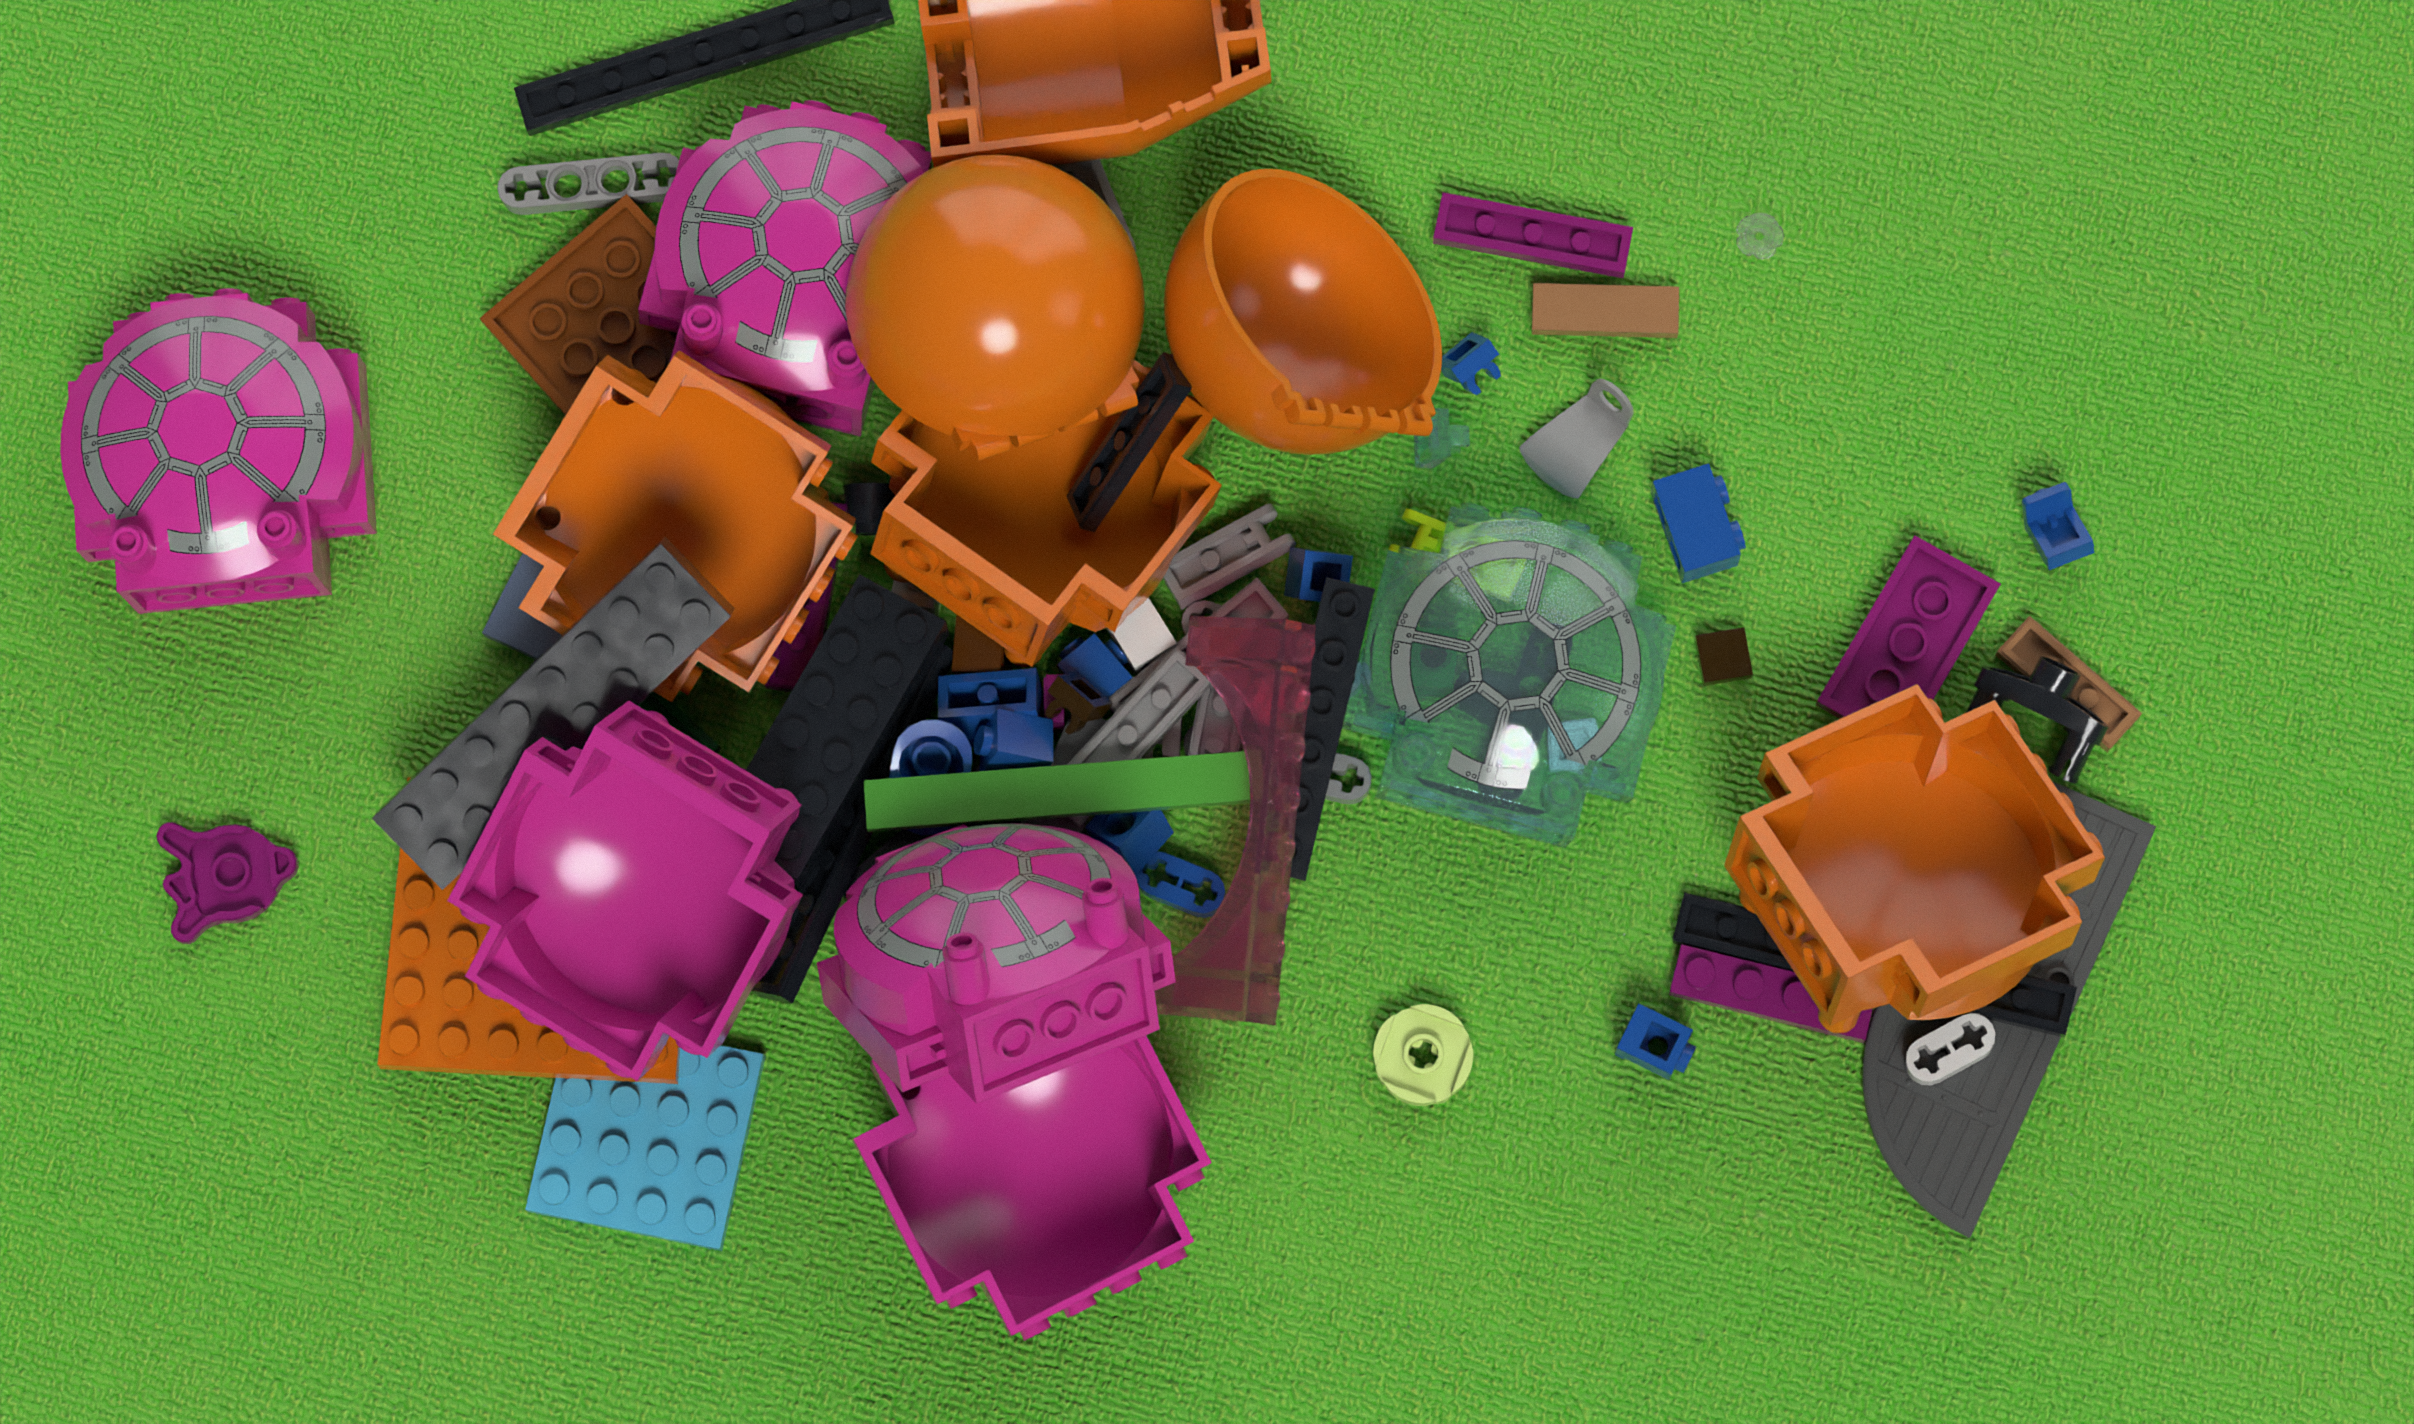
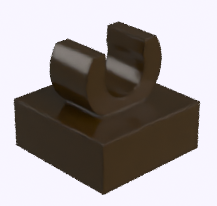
[1045,672,1113,735]

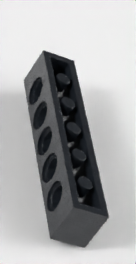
[1257,577,1375,881]

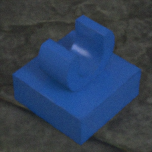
[1441,332,1501,395]

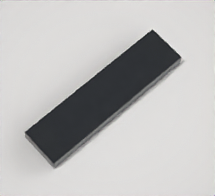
[1066,352,1192,532]

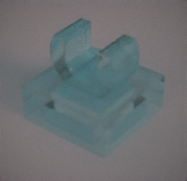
[1414,408,1470,468]

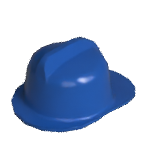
[889,719,972,835]

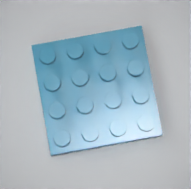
[525,1046,765,1251]

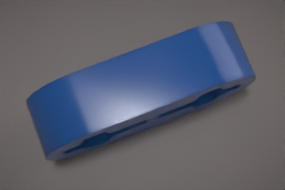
[1135,851,1226,918]

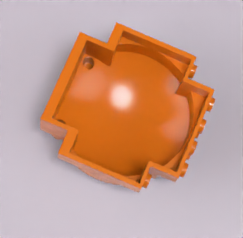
[493,350,858,702]
[870,360,1222,667]
[1724,684,2105,1033]

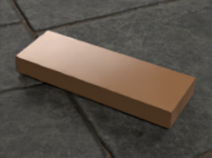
[1532,283,1679,338]
[1995,616,2142,753]

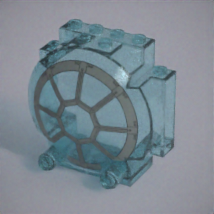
[1342,503,1676,848]

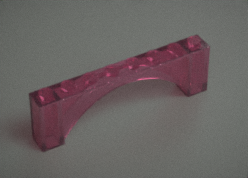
[1155,616,1315,1025]

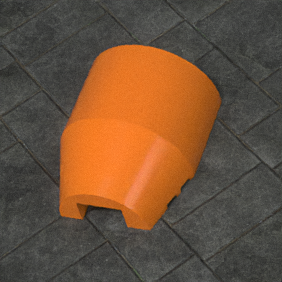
[918,0,1271,168]

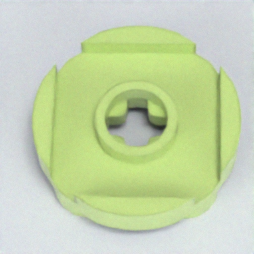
[1373,1004,1473,1106]

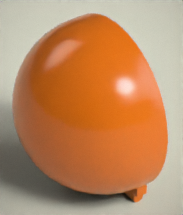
[845,154,1145,462]
[1163,169,1442,455]

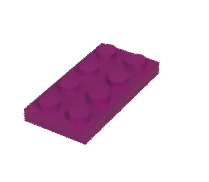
[1816,535,2001,719]

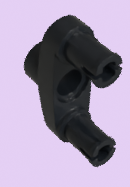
[1966,656,2109,784]

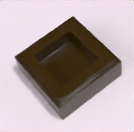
[1695,627,1753,686]

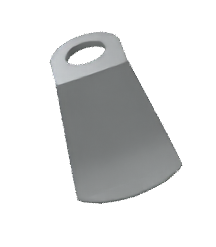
[1519,379,1634,498]

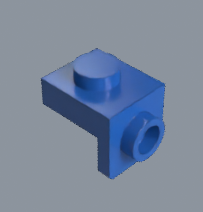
[2022,482,2094,570]

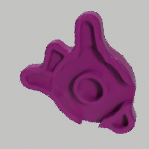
[157,822,299,944]

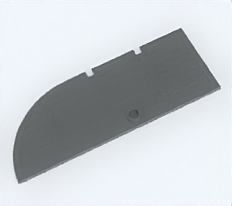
[1862,781,2156,1238]

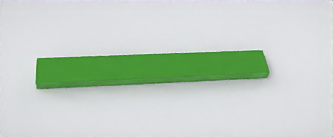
[864,750,1267,832]

